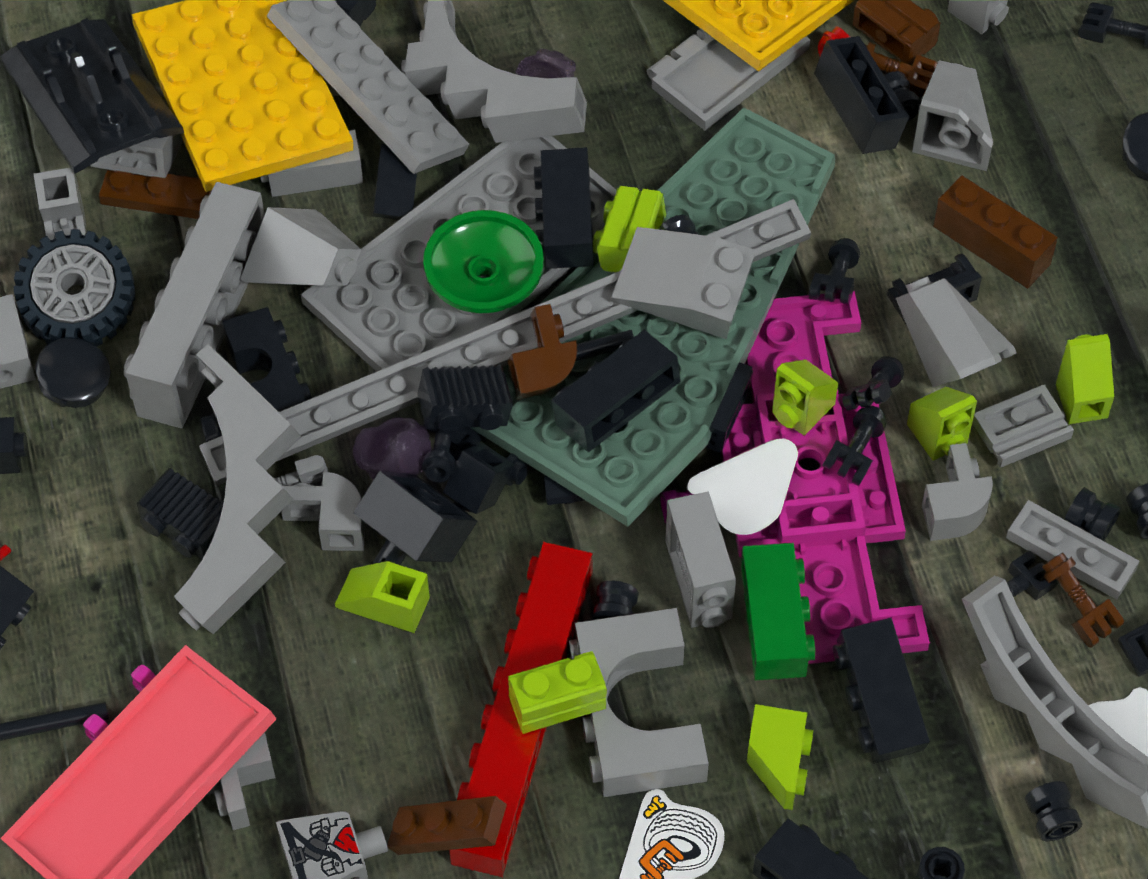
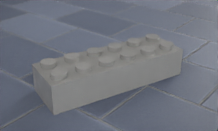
[124,181,265,429]

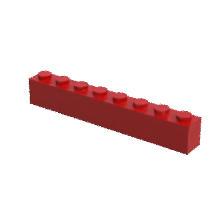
[449,542,593,878]

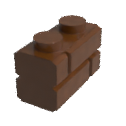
[853,0,941,65]

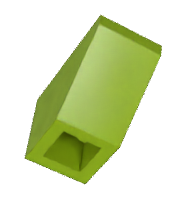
[1055,334,1114,425]
[772,359,838,436]
[907,386,977,461]
[335,561,430,633]
[747,704,814,810]

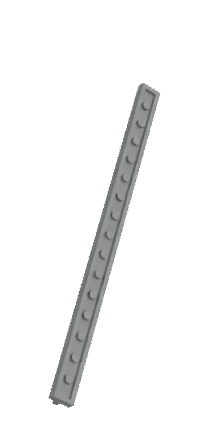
[199,199,811,486]

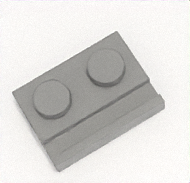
[972,385,1074,468]

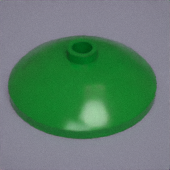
[423,210,544,313]

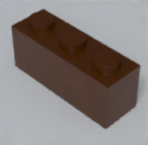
[933,175,1058,289]

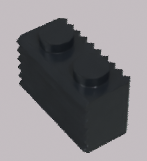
[418,365,513,432]
[136,468,224,559]

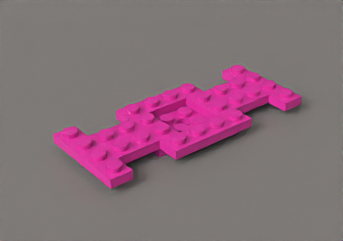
[721,291,930,664]

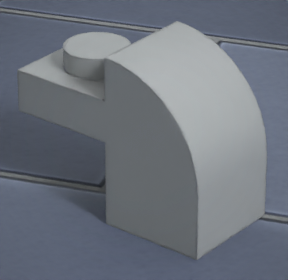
[34,168,87,240]
[922,443,993,541]
[281,472,365,551]
[207,732,276,830]

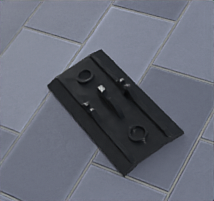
[0,18,184,174]

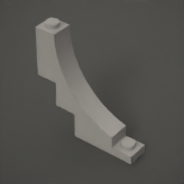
[174,343,301,634]

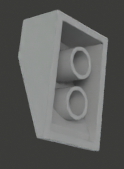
[611,227,756,339]

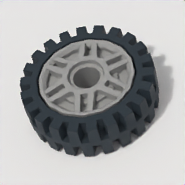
[13,229,135,347]

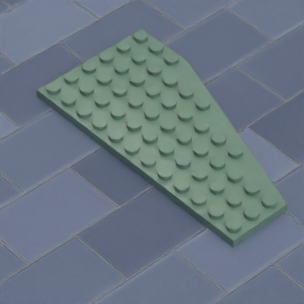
[470,107,835,527]

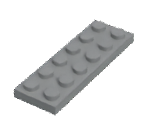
[267,0,469,174]

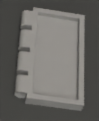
[647,28,810,131]

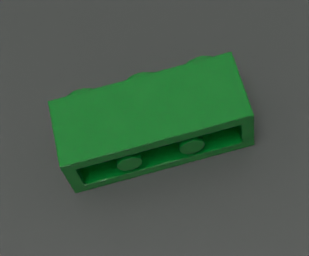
[741,543,815,681]

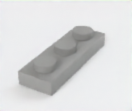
[1006,500,1140,600]

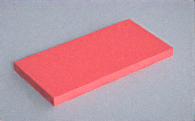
[0,645,276,879]

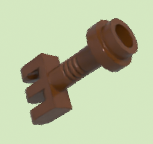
[865,42,938,98]
[1042,552,1124,648]

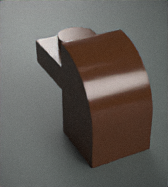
[508,304,577,400]

